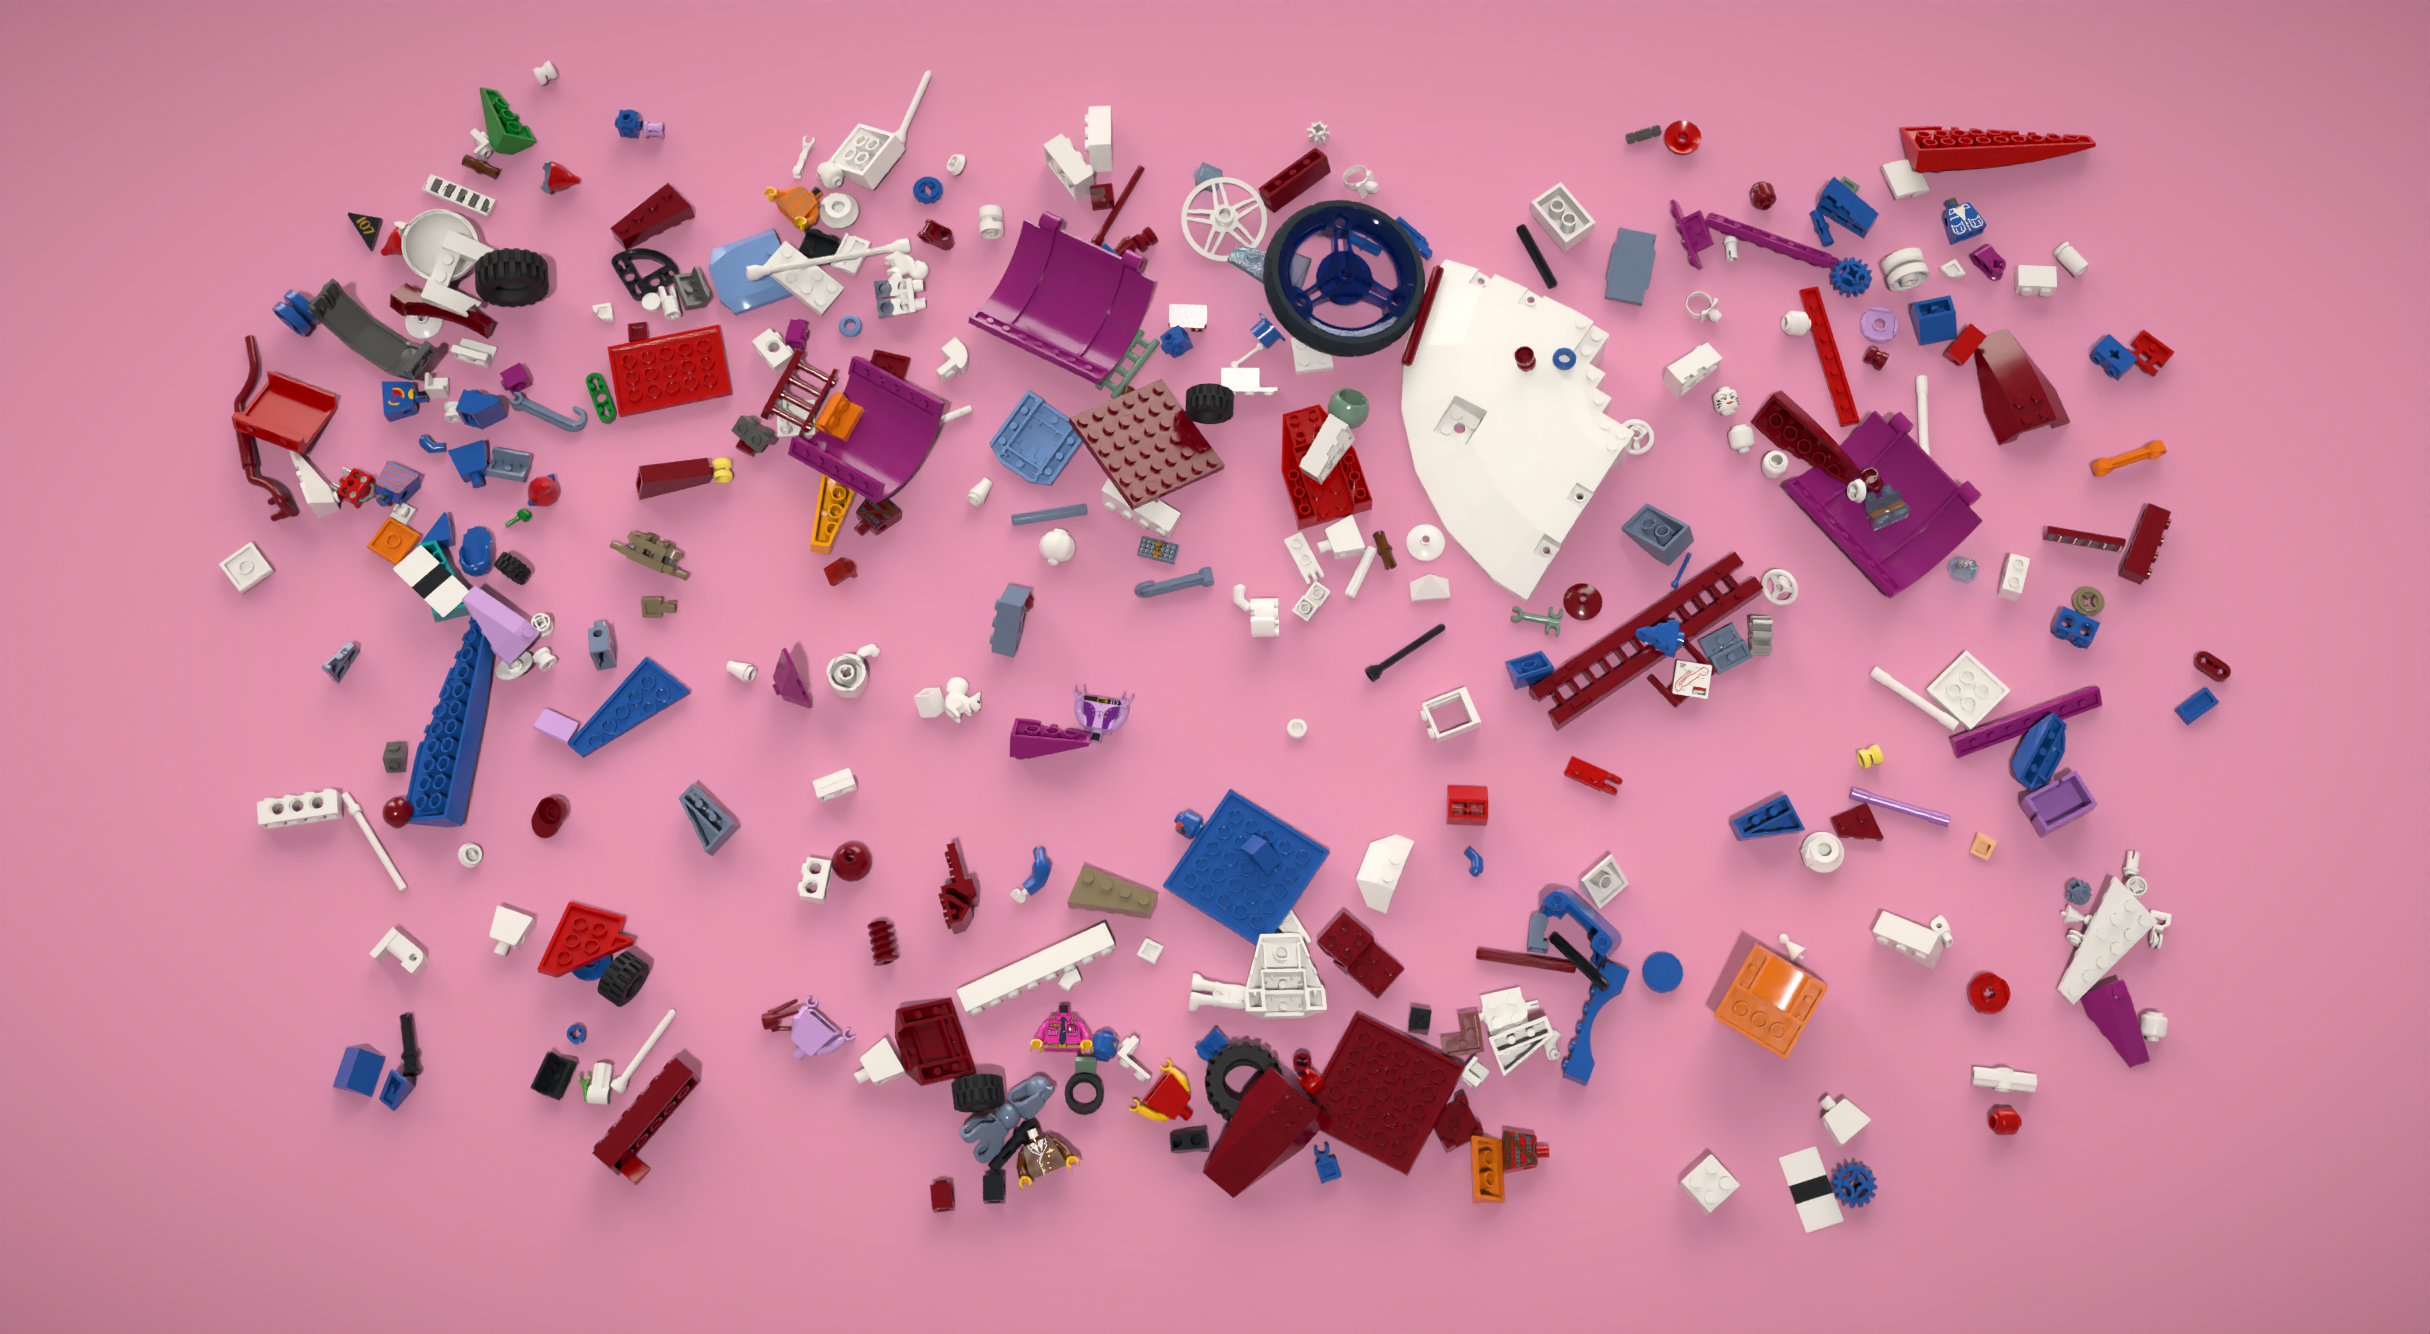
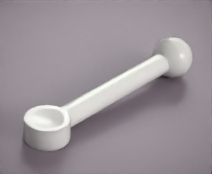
[1231,343,1264,368]

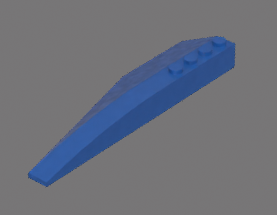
[406,616,493,827]

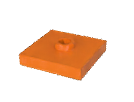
[366,516,422,566]

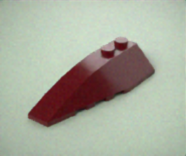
[1751,390,1860,485]

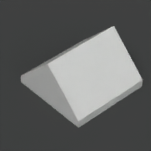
[1578,854,1629,909]

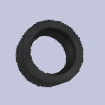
[1064,1074,1104,1115]

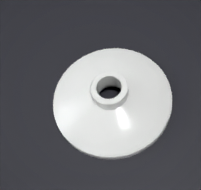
[405,315,443,339]
[1406,524,1445,561]
[496,651,533,680]

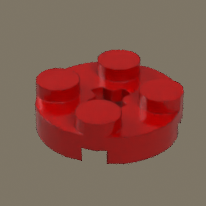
[1968,973,2010,1015]

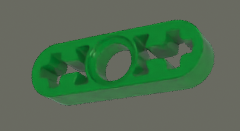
[586,372,616,424]

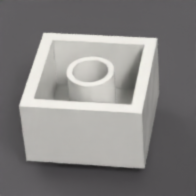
[1678,1154,1740,1216]

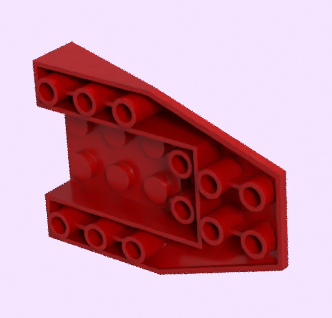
[1281,404,1373,530]

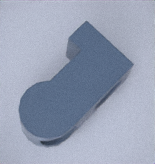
[1527,913,1549,954]

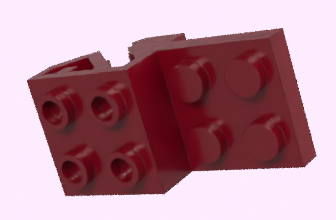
[938,843,979,934]
[1317,912,1405,1000]

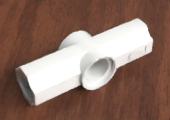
[1971,1067,2037,1093]

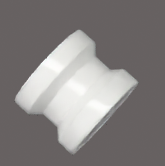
[444,401,462,423]
[532,647,557,672]

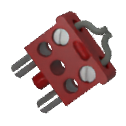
[330,467,376,509]

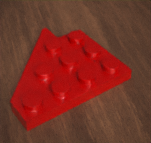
[537,901,635,978]

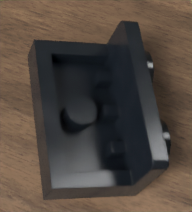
[531,1051,577,1101]

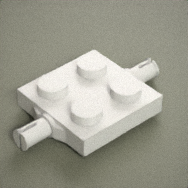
[1479,987,1539,1036]

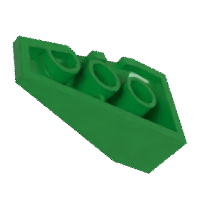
[479,87,536,155]

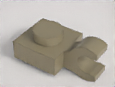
[641,597,677,618]

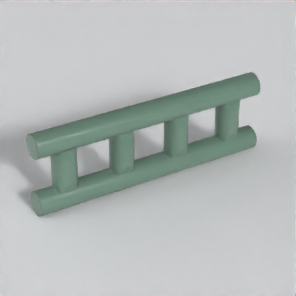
[1095,329,1160,399]

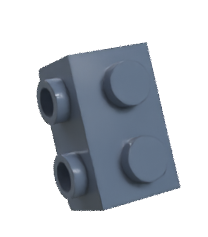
[486,447,531,483]

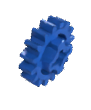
[1830,257,1872,298]
[1831,1162,1878,1209]

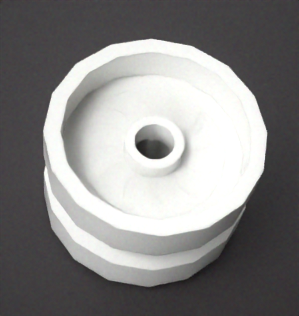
[1881,248,1930,291]

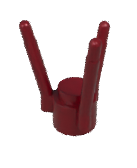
[761,999,799,1032]

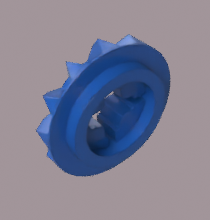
[913,176,943,205]

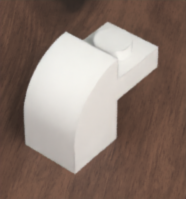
[936,337,969,383]

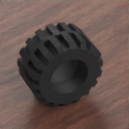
[1185,383,1234,424]
[597,951,649,1007]
[951,1074,1005,1113]

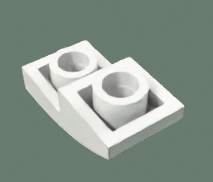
[1292,580,1332,622]

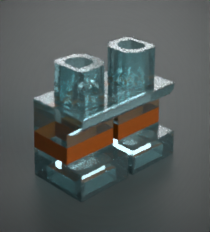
[1864,484,1910,531]

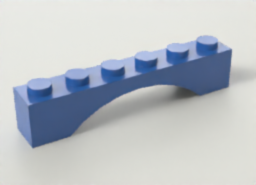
[1561,962,1630,1086]

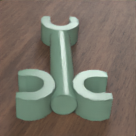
[1511,607,1564,637]

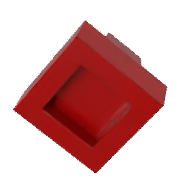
[1297,1067,1325,1097]

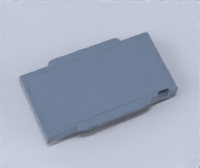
[1605,228,1657,306]

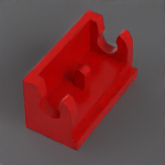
[1943,323,1987,367]

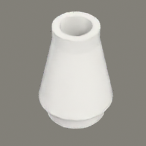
[967,478,993,507]
[726,660,757,683]

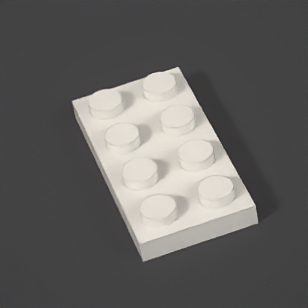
[763,241,845,316]

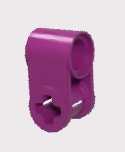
[1970,244,2006,281]

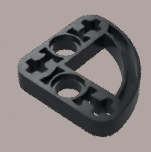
[611,248,680,301]

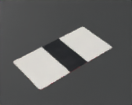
[393,545,469,617]
[1779,1146,1844,1233]

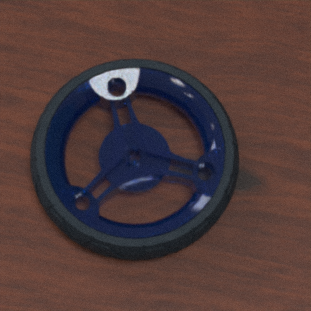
[1263,200,1425,357]

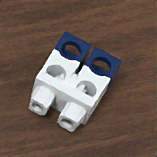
[874,278,926,319]

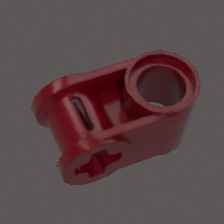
[917,219,955,251]

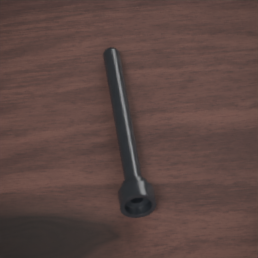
[1365,624,1445,682]

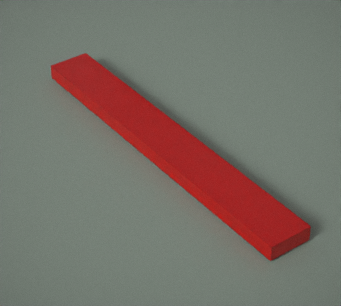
[1799,286,1860,427]

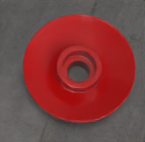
[1664,121,1702,154]

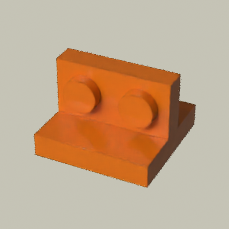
[813,391,865,442]

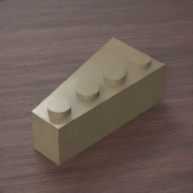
[1067,866,1158,919]

